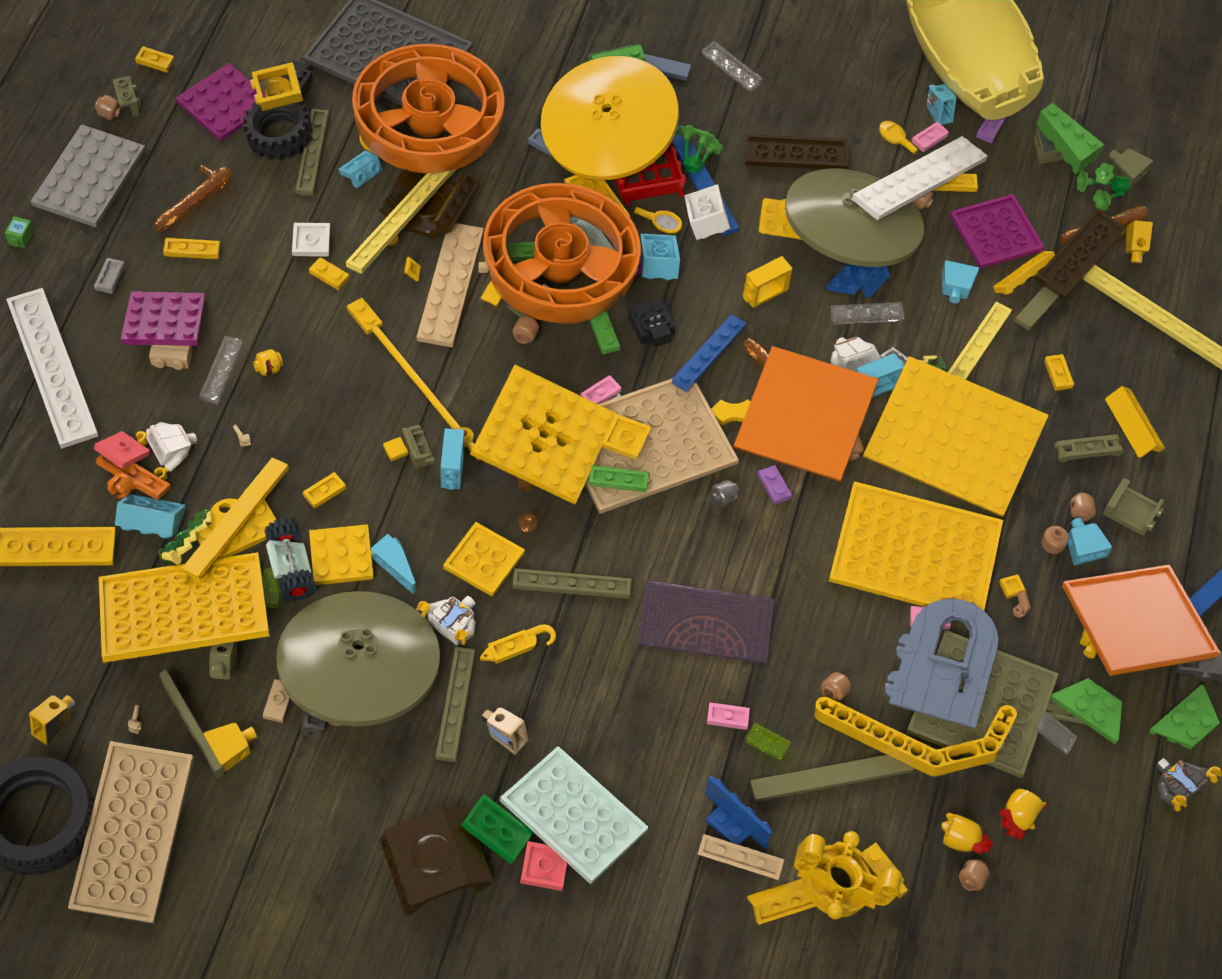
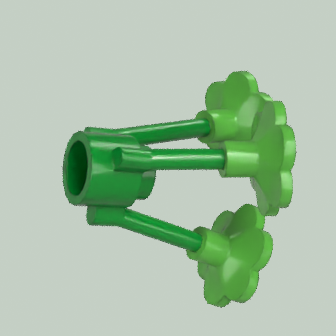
[676,125,723,173]
[1077,163,1130,211]

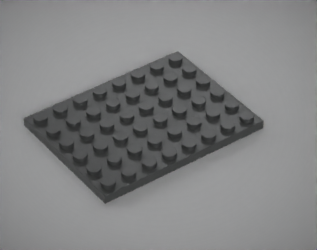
[303,0,473,106]

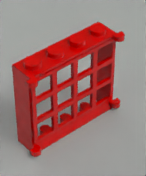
[614,141,686,207]

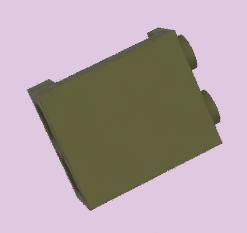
[1103,478,1164,536]

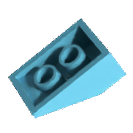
[640,234,680,280]

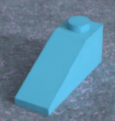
[371,534,416,594]

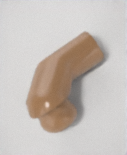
[1013,591,1030,618]

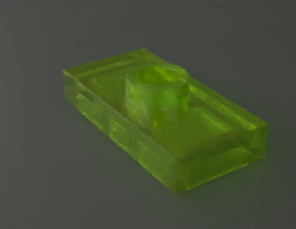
[262,568,280,608]
[745,723,791,761]

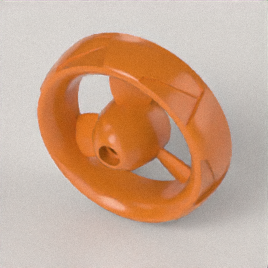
[352,44,504,173]
[483,183,641,324]

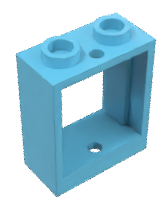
[855,353,904,398]
[440,428,464,490]

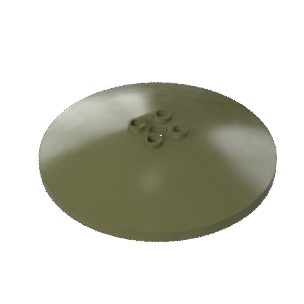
[785,168,924,267]
[276,591,440,726]

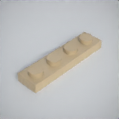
[698,834,784,880]

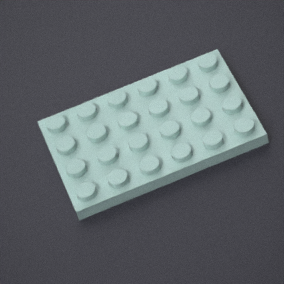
[500,747,649,884]

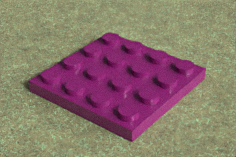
[175,63,266,142]
[950,194,1044,269]
[121,291,206,346]

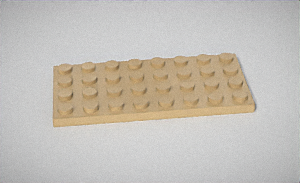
[68,741,194,924]

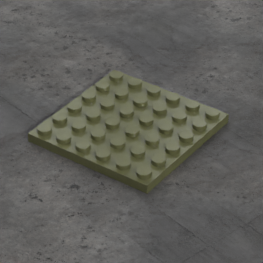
[906,630,1058,778]

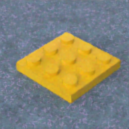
[443,522,525,597]
[309,524,373,585]

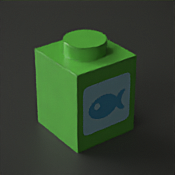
[5,216,34,248]

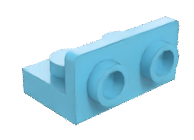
[339,151,383,188]

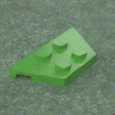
[1050,678,1122,744]
[1149,684,1220,749]

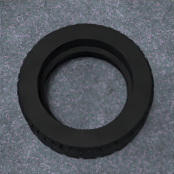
[0,756,94,875]

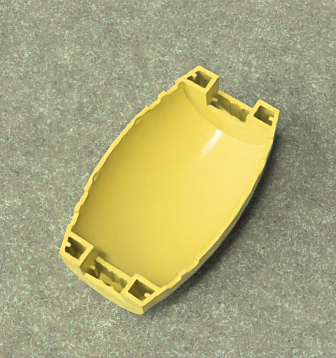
[906,0,1044,120]

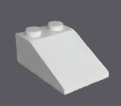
[684,184,730,240]

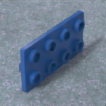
[826,264,890,298]
[705,776,773,849]

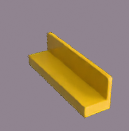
[1105,386,1165,458]
[747,879,816,925]

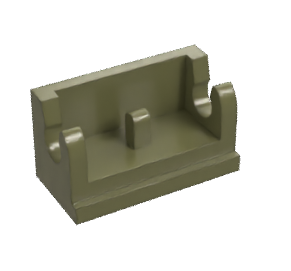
[402,425,435,469]

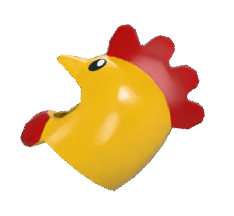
[1000,789,1047,840]
[942,812,993,854]

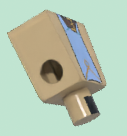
[482,708,529,755]

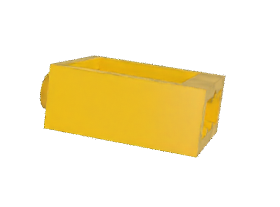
[250,62,303,111]
[743,256,793,308]

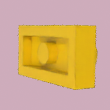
[135,47,175,73]
[309,257,349,290]
[1044,354,1074,391]
[303,472,346,509]

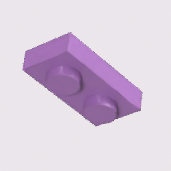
[976,117,1006,144]
[757,465,792,505]

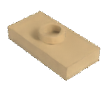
[262,679,291,723]

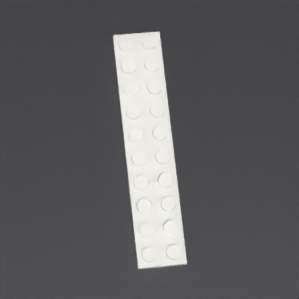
[852,136,987,220]
[6,288,98,449]

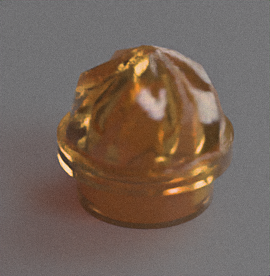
[518,513,538,532]

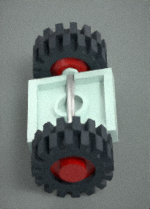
[264,517,316,602]

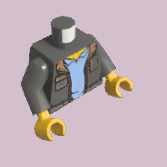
[1155,758,1222,811]

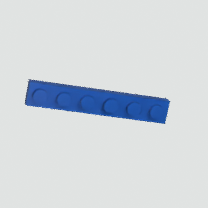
[671,314,746,393]

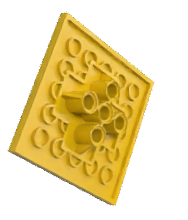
[470,365,617,504]

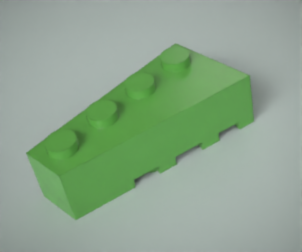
[1036,103,1104,174]

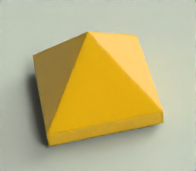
[404,257,421,281]

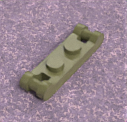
[1054,435,1124,462]

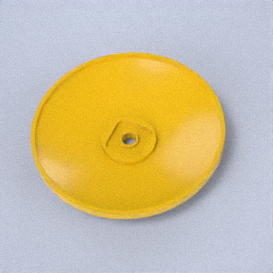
[541,56,679,180]

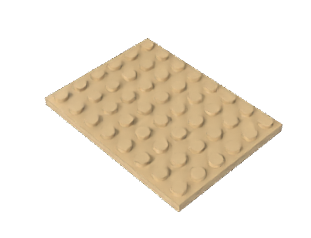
[585,379,739,514]

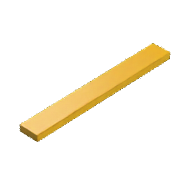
[182,458,289,580]

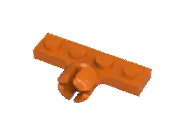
[96,454,170,501]

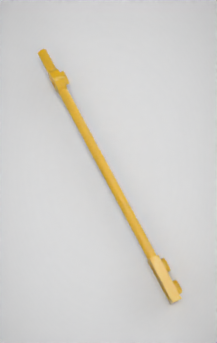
[347,298,479,460]

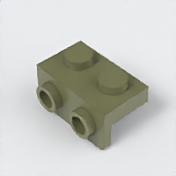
[113,76,142,117]

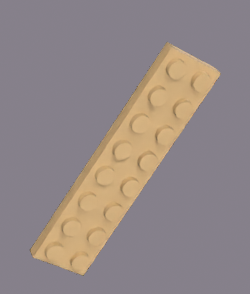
[417,223,484,348]

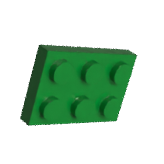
[461,794,533,864]

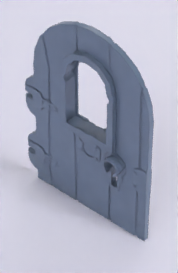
[884,599,998,729]

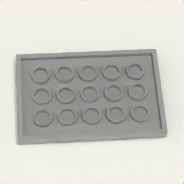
[31,124,146,228]

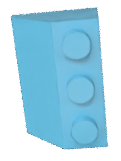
[115,494,186,538]

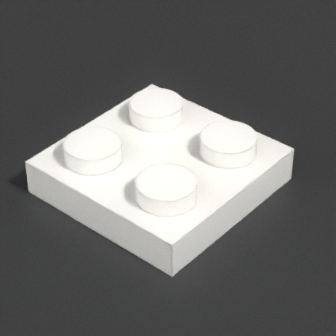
[292,223,330,256]

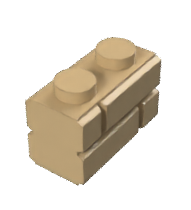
[149,345,193,370]

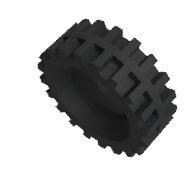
[243,94,313,160]

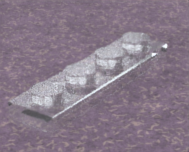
[702,41,763,92]
[830,302,905,324]
[199,336,243,404]

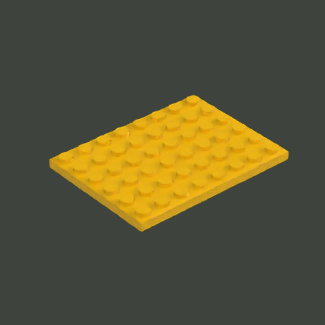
[863,356,1049,517]
[829,481,1003,610]
[99,552,269,663]

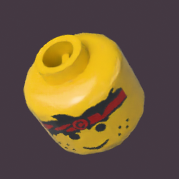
[253,349,283,376]

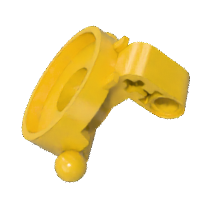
[794,831,902,920]

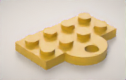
[197,499,276,559]

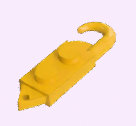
[480,624,556,664]

